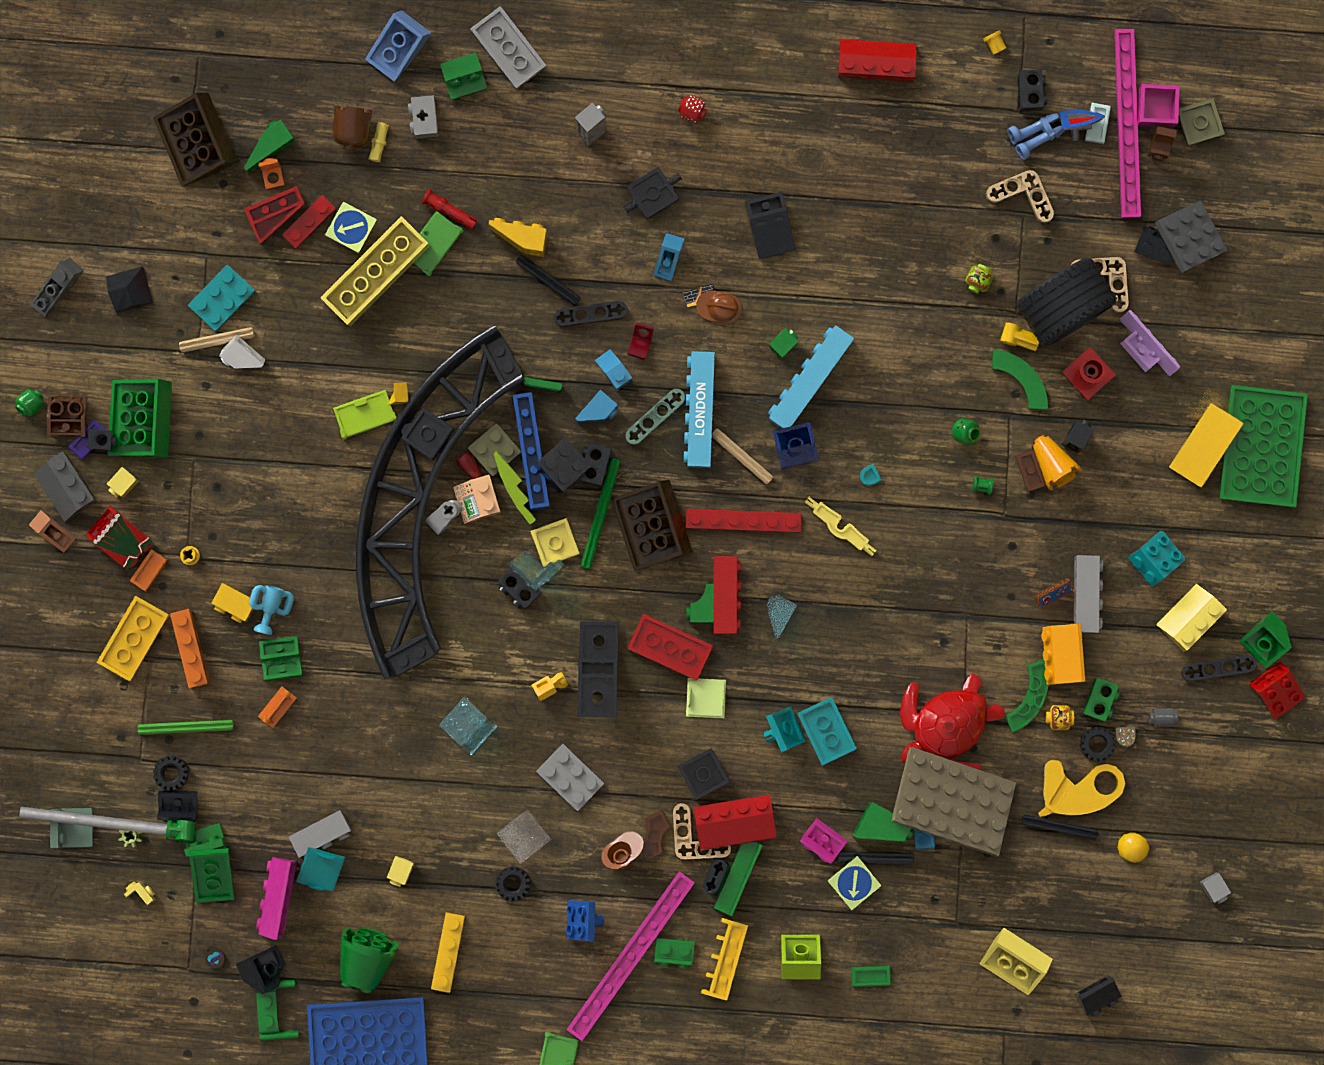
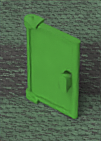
[414,211,464,276]
[539,1032,579,1065]

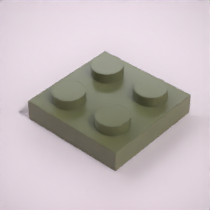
[1178,98,1225,147]
[468,423,522,477]

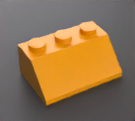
[1041,624,1085,685]

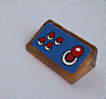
[1033,578,1073,608]

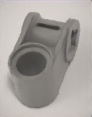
[425,500,462,535]

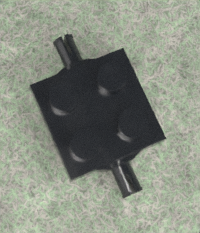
[623,167,682,220]

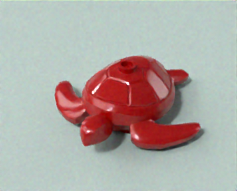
[900,674,1005,770]

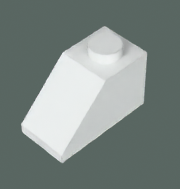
[220,334,265,368]

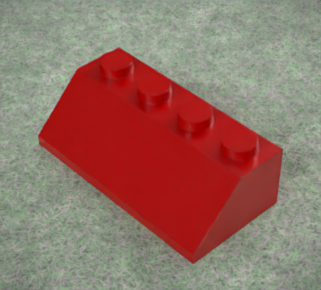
[838,39,916,82]
[693,795,777,851]

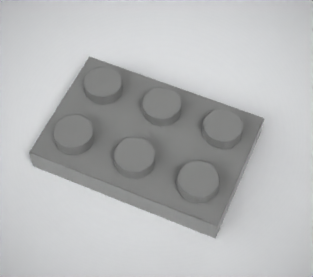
[536,744,604,811]

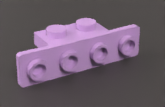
[1120,310,1180,376]

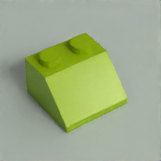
[781,935,821,979]

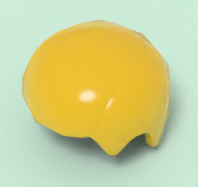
[1117,833,1149,863]

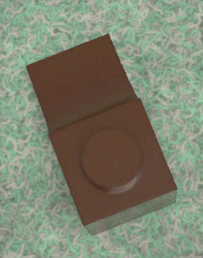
[1148,126,1177,161]

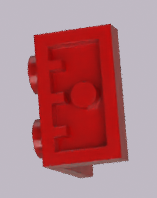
[1249,661,1305,719]

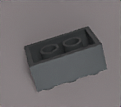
[34,452,97,522]

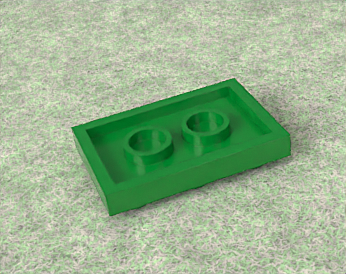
[189,848,235,903]

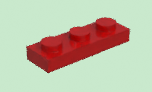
[282,195,336,249]

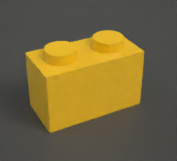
[212,583,258,623]

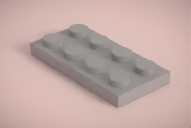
[470,6,547,90]

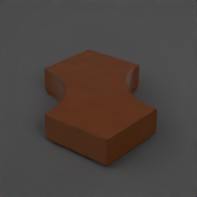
[642,810,671,862]

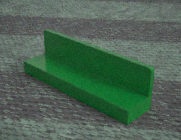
[714,842,762,916]

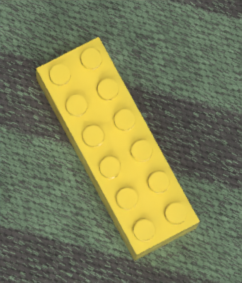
[321,216,431,326]

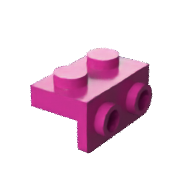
[800,818,848,864]

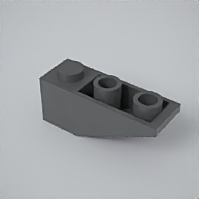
[30,258,84,317]

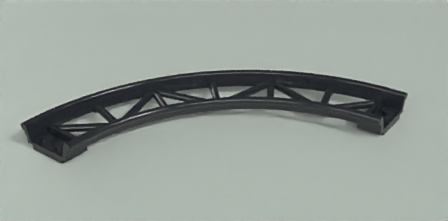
[356,325,525,680]

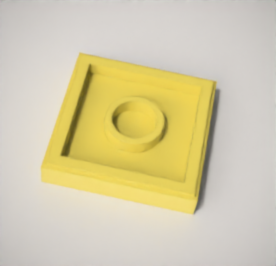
[531,518,580,567]

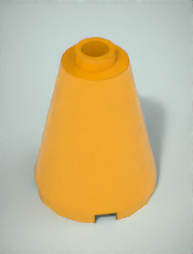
[1033,435,1082,490]

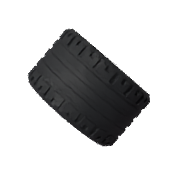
[1017,258,1117,347]

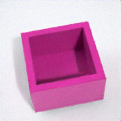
[1137,84,1180,128]

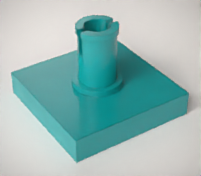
[764,706,806,752]

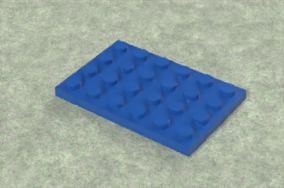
[307,997,428,1065]

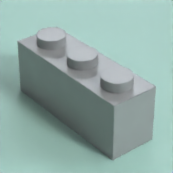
[289,810,352,858]

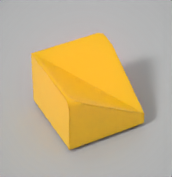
[389,383,408,405]

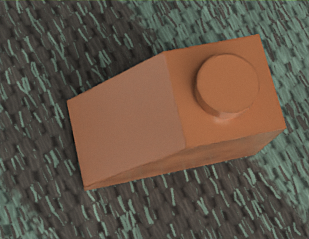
[29,510,76,553]

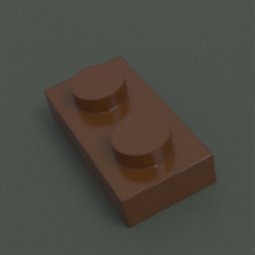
[1015,449,1046,492]

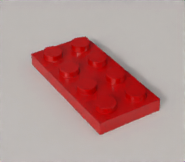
[627,614,713,681]

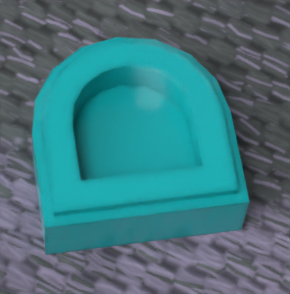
[859,464,882,486]

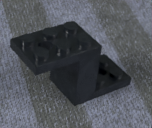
[578,621,619,717]

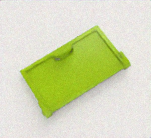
[333,390,397,440]

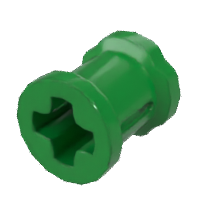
[972,475,994,495]

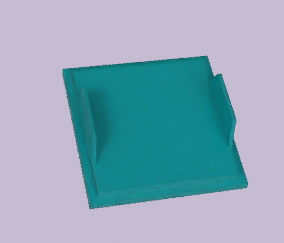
[296,847,345,892]

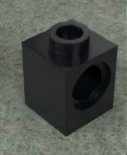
[87,429,117,451]

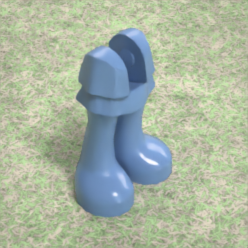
[1007,113,1065,160]

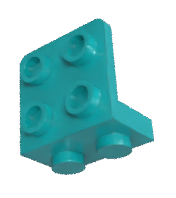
[1128,531,1185,587]

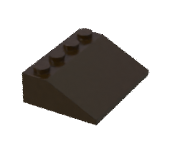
[153,93,237,187]
[611,480,693,571]

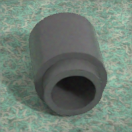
[1148,708,1178,728]

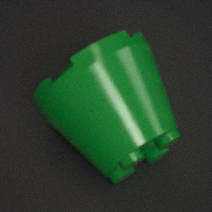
[340,927,399,993]

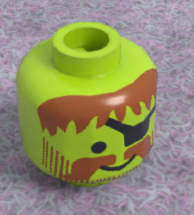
[965,264,994,294]

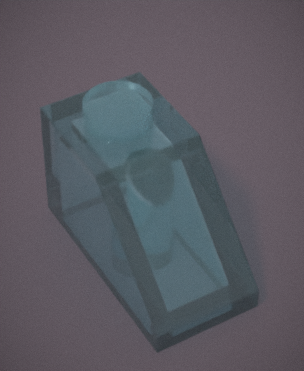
[766,594,797,640]

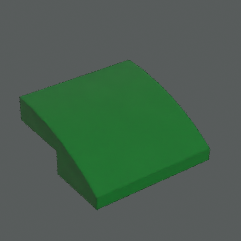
[259,636,303,682]

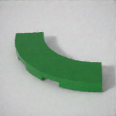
[992,350,1048,410]
[1005,659,1048,733]

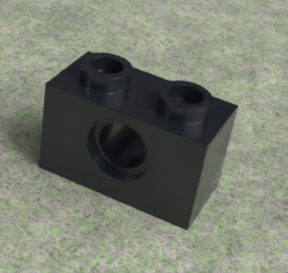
[1062,420,1094,453]

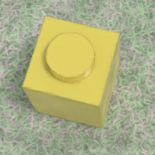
[107,467,139,498]
[387,856,415,887]

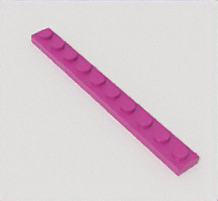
[1114,29,1141,218]
[566,871,695,1041]

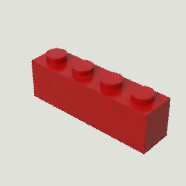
[713,556,741,634]

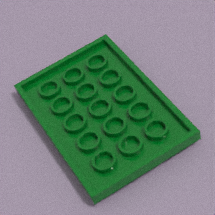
[1219,385,1308,508]

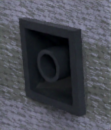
[106,266,153,313]

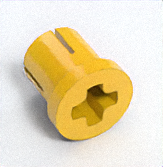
[983,30,1006,55]
[180,546,200,565]

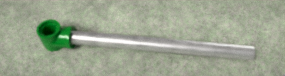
[19,807,196,844]

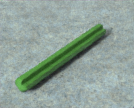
[138,720,234,735]

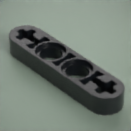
[554,301,628,327]
[1181,655,1257,681]

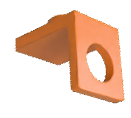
[259,158,285,189]

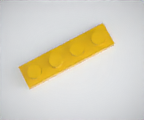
[431,912,465,993]

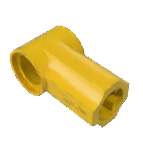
[1000,323,1039,351]

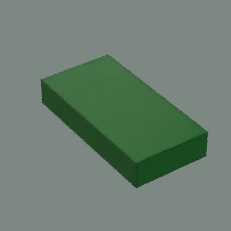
[523,377,563,393]
[851,966,891,987]

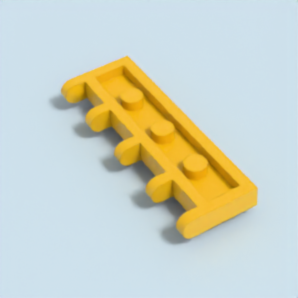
[701,918,748,1001]

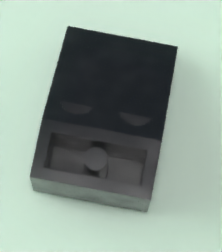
[744,192,796,260]

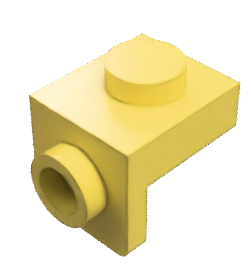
[124,881,156,905]

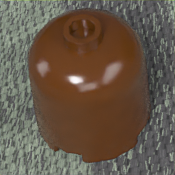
[333,106,373,151]

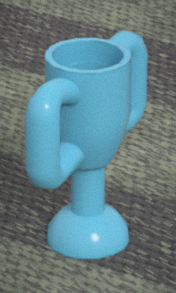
[249,585,294,635]

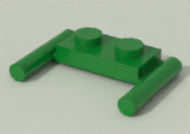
[256,980,299,1041]

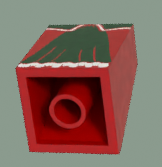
[85,505,152,570]

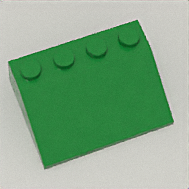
[108,379,172,458]

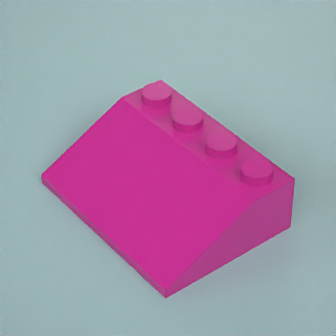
[256,857,297,940]

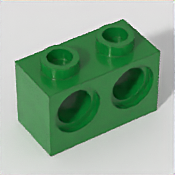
[1082,678,1120,722]

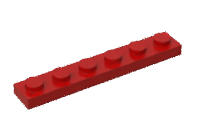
[686,509,801,533]

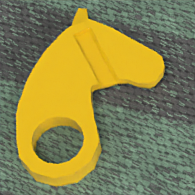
[1038,760,1125,817]

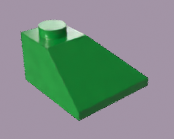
[1239,611,1292,669]

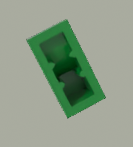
[686,584,714,623]

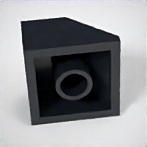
[1074,975,1122,1017]

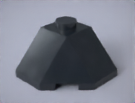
[236,945,285,994]

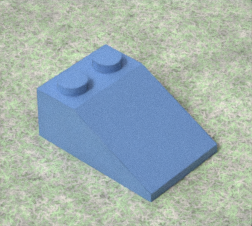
[365,11,431,82]

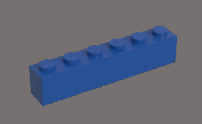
[513,392,550,511]

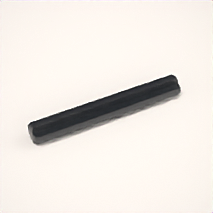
[516,255,581,306]
[1022,815,1098,840]
[838,851,914,864]

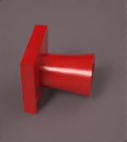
[1062,347,1116,401]

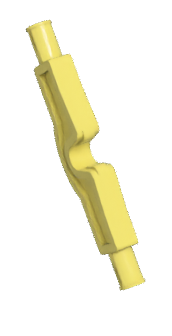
[805,496,877,556]

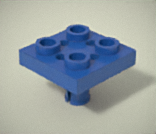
[566,900,604,941]

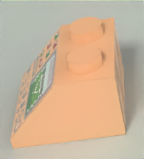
[453,475,501,524]

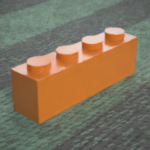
[170,609,210,689]

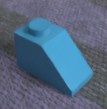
[654,233,684,281]
[595,349,632,391]
[575,390,618,423]

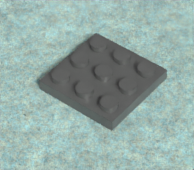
[1155,200,1228,273]

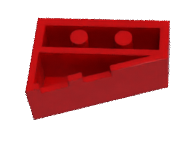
[244,186,305,244]

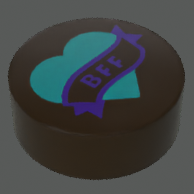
[205,949,225,969]

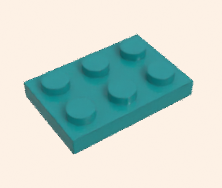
[188,264,255,332]
[797,697,857,765]

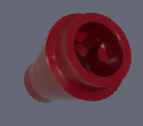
[456,451,483,479]

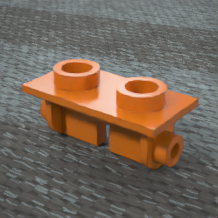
[258,686,297,728]

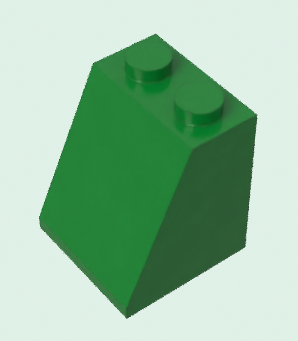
[852,802,914,841]

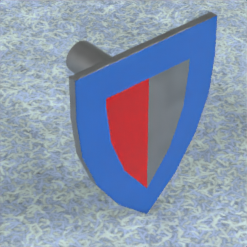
[1059,110,1105,141]

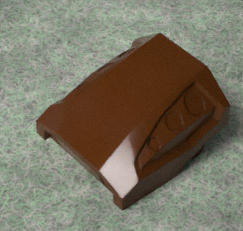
[47,396,88,437]

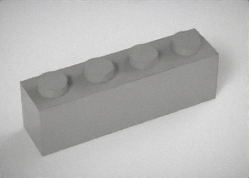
[575,103,606,146]
[1074,555,1103,634]

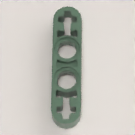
[625,389,685,445]

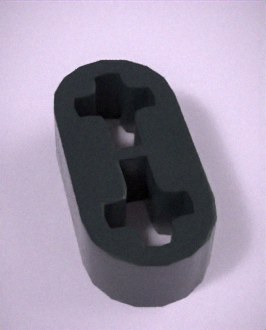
[703,859,730,896]

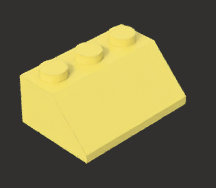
[1156,584,1227,652]
[980,928,1053,995]

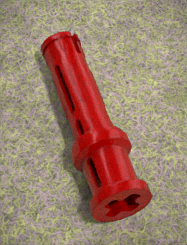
[421,189,478,230]

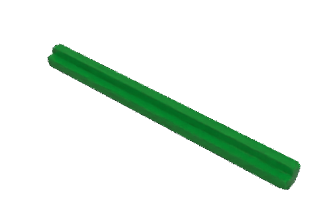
[581,458,621,569]

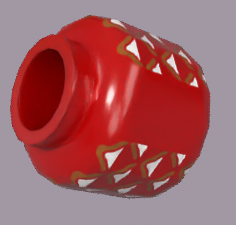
[678,95,707,123]

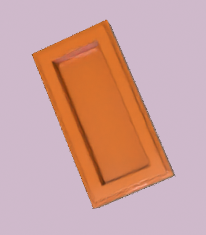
[130,549,168,592]

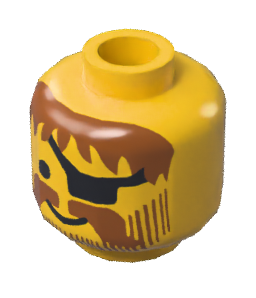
[1046,705,1074,730]

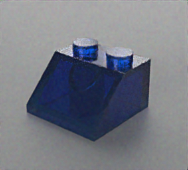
[773,422,819,470]

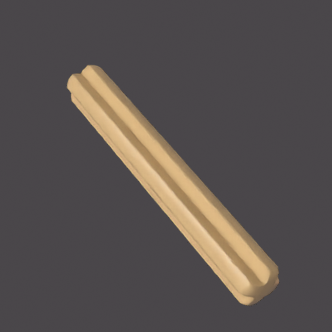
[179,327,255,352]
[712,429,773,484]

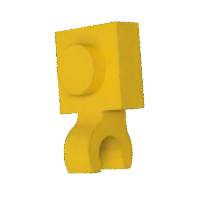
[532,672,568,701]

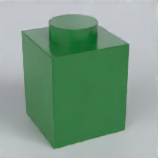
[768,328,799,360]

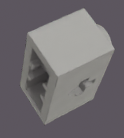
[408,95,438,139]

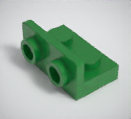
[654,938,695,969]

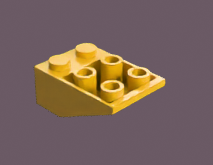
[489,218,547,257]

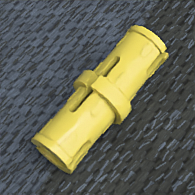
[369,122,389,162]

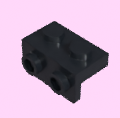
[1134,226,1173,265]
[157,791,198,822]

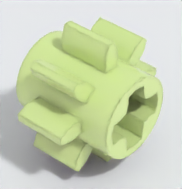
[118,830,142,847]

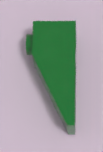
[244,119,295,174]

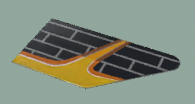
[683,284,714,307]

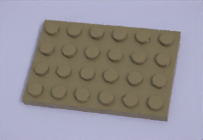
[891,747,1016,857]

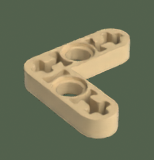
[986,170,1054,223]
[1071,257,1129,313]
[673,803,731,859]

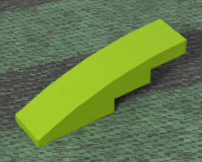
[494,451,536,524]

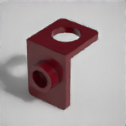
[627,323,654,360]

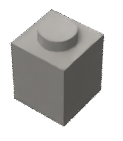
[1200,872,1231,904]

